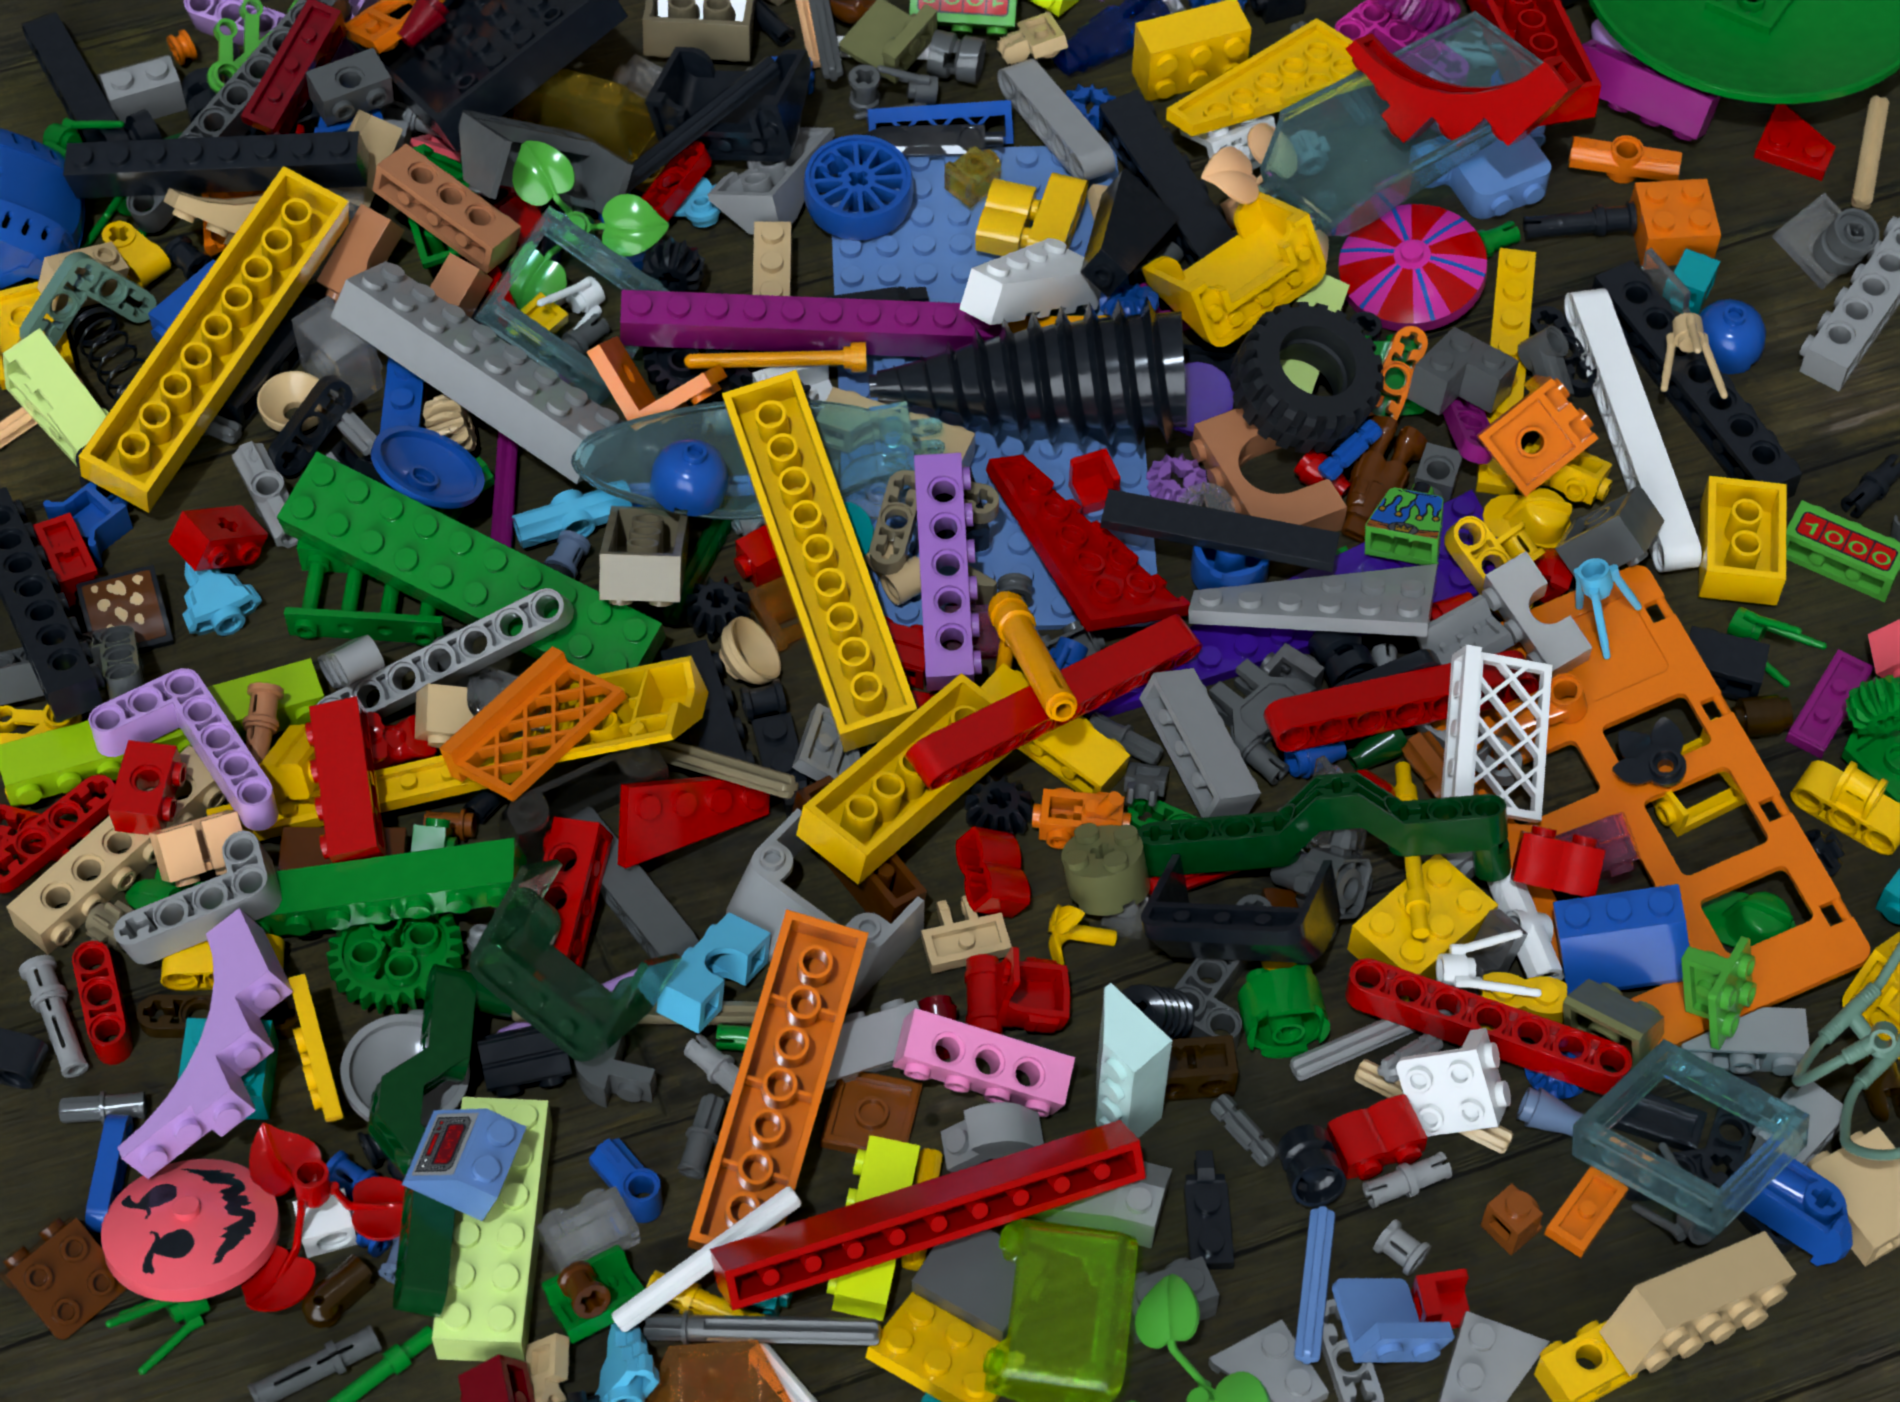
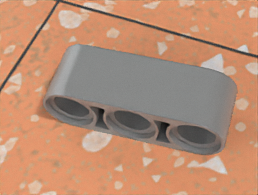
[317,635,385,689]

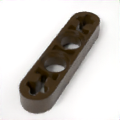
[136,995,301,1039]

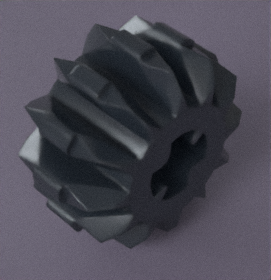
[642,236,705,292]
[685,575,751,643]
[965,774,1033,835]

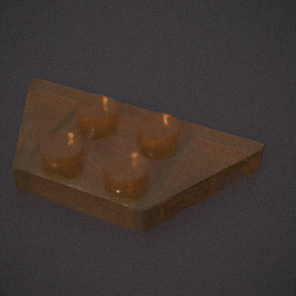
[645,1340,791,1402]

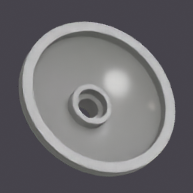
[340,1014,470,1129]

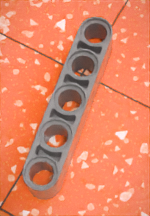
[997,59,1116,181]

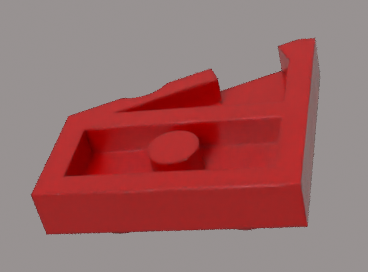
[1753,104,1836,181]

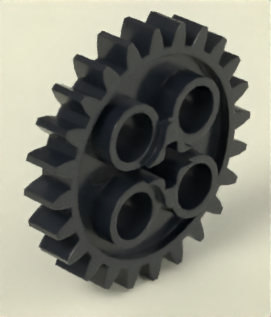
[643,346,765,409]

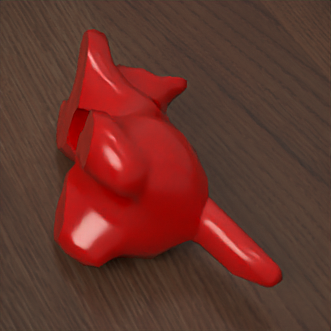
[367,711,437,770]

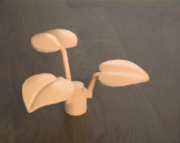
[1201,123,1329,265]

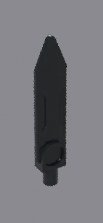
[862,124,1003,157]

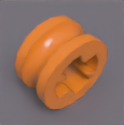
[167,29,198,66]

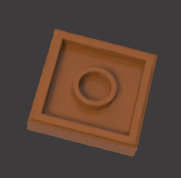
[820,1071,923,1154]

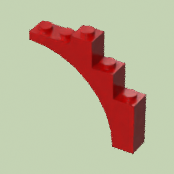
[1346,33,1585,146]

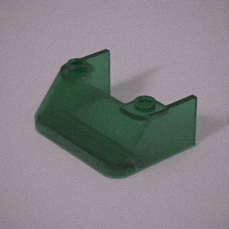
[469,859,682,1062]

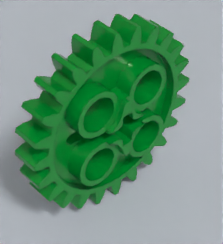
[326,913,464,1014]

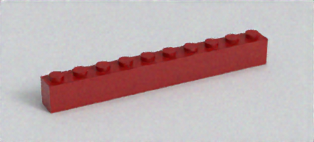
[710,1120,1146,1311]

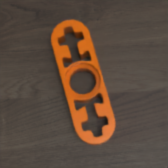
[1368,326,1428,420]

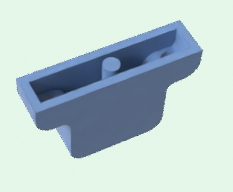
[1408,122,1551,219]

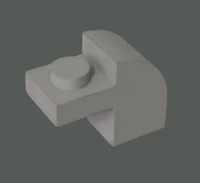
[940,1102,1044,1172]

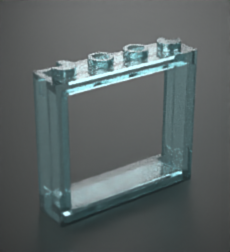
[474,206,669,405]
[1572,1039,1810,1235]

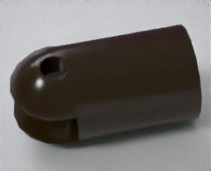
[1853,1054,1900,1122]
[301,1254,376,1329]

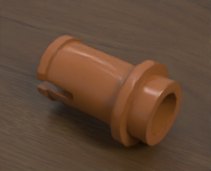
[423,809,477,841]

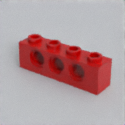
[514,817,613,993]

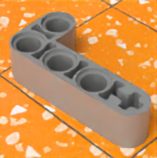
[114,831,282,964]

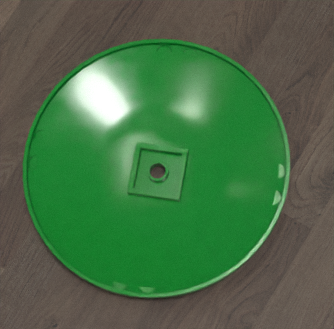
[1588,0,1900,104]

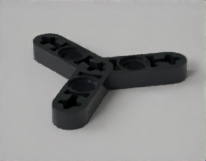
[1615,1075,1796,1253]

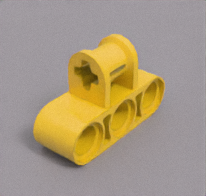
[1444,516,1545,621]
[1790,760,1900,855]

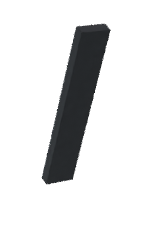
[1100,489,1340,572]

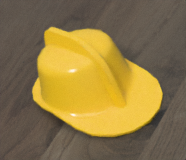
[1482,488,1572,549]

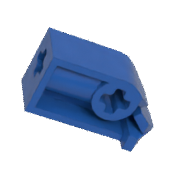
[1738,1147,1853,1266]

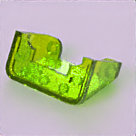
[983,1218,1138,1402]

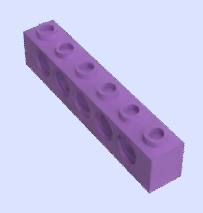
[914,453,982,691]

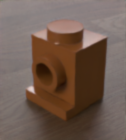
[1480,1183,1543,1256]

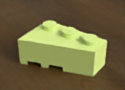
[2,328,109,466]

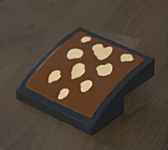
[76,565,174,653]

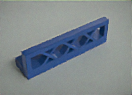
[866,100,1014,144]

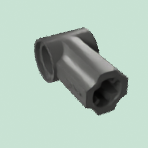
[1518,326,1574,402]

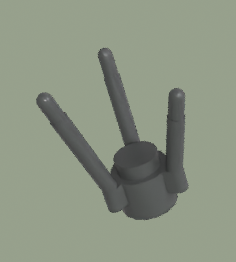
[854,65,938,120]
[1631,1142,1721,1245]

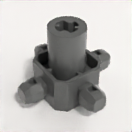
[1270,828,1374,941]

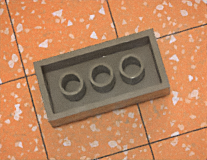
[599,506,689,607]

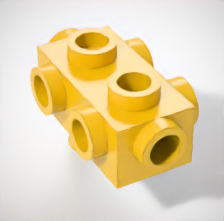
[1524,437,1613,505]

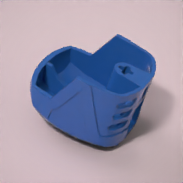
[0,128,85,290]

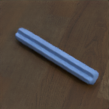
[1294,1206,1336,1365]

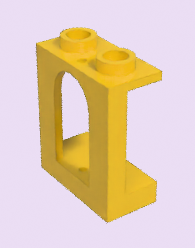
[1651,717,1746,837]

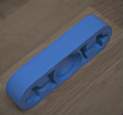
[85,1114,133,1233]

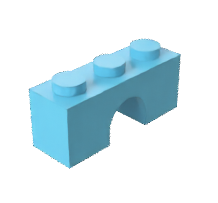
[655,912,771,1034]

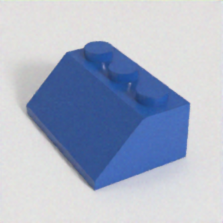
[1553,884,1689,995]

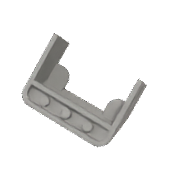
[726,808,924,1009]

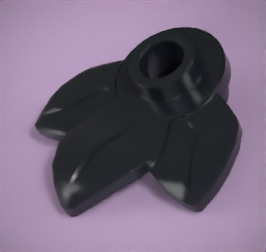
[1612,716,1686,787]

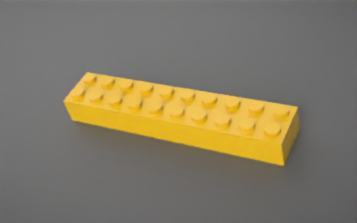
[78,166,349,513]
[722,370,917,753]

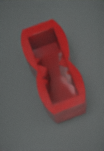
[1510,825,1606,897]
[956,826,1031,918]
[1327,1094,1428,1180]

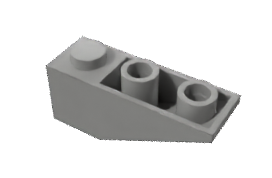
[1675,1007,1810,1076]

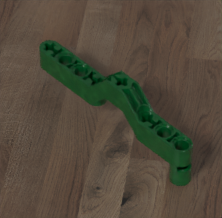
[1138,772,1511,882]
[367,964,518,1317]

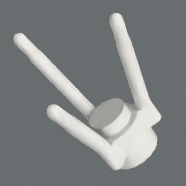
[537,276,605,330]
[1436,929,1542,997]

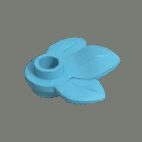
[673,176,721,228]

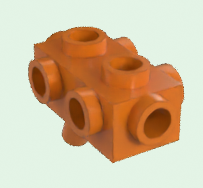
[1032,788,1131,849]

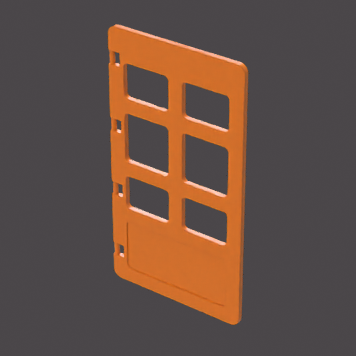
[1430,565,1870,1060]

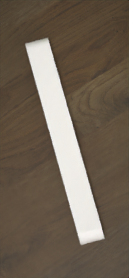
[1564,288,1702,573]

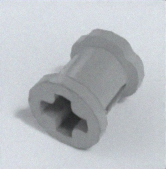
[1373,1219,1432,1277]

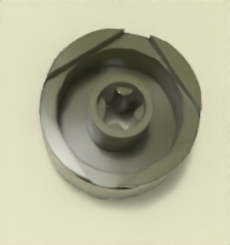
[1061,823,1150,916]

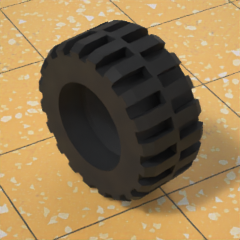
[1230,302,1384,453]

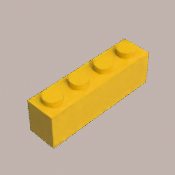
[980,663,1130,794]

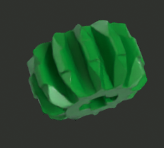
[1845,675,1900,737]

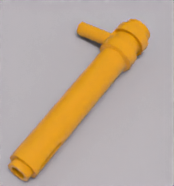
[988,591,1077,722]

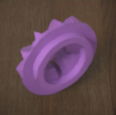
[1146,453,1207,504]

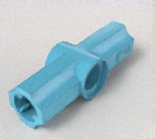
[512,482,633,549]

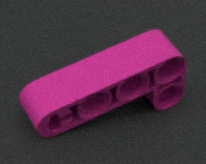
[1335,0,1470,86]

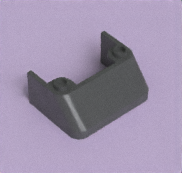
[458,110,634,214]

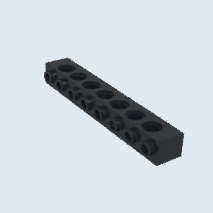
[1592,260,1802,499]
[0,487,106,723]

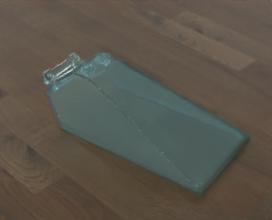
[1258,11,1544,236]

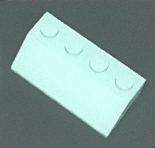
[1096,983,1172,1138]

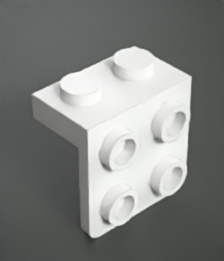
[1396,1028,1511,1137]

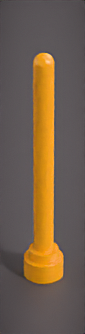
[684,342,867,373]

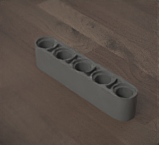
[569,806,699,972]

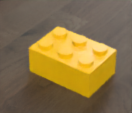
[1132,0,1251,101]
[1698,476,1787,606]
[1347,854,1498,1002]

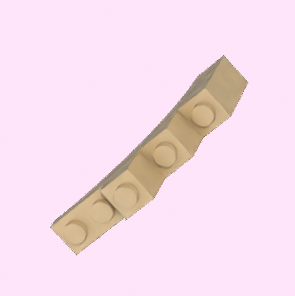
[163,109,403,245]

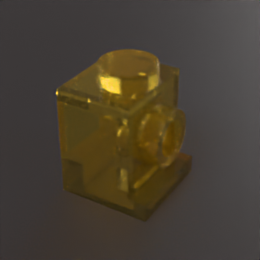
[944,145,1001,208]

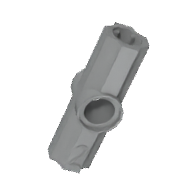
[232,441,298,549]

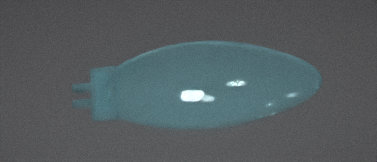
[571,400,945,520]

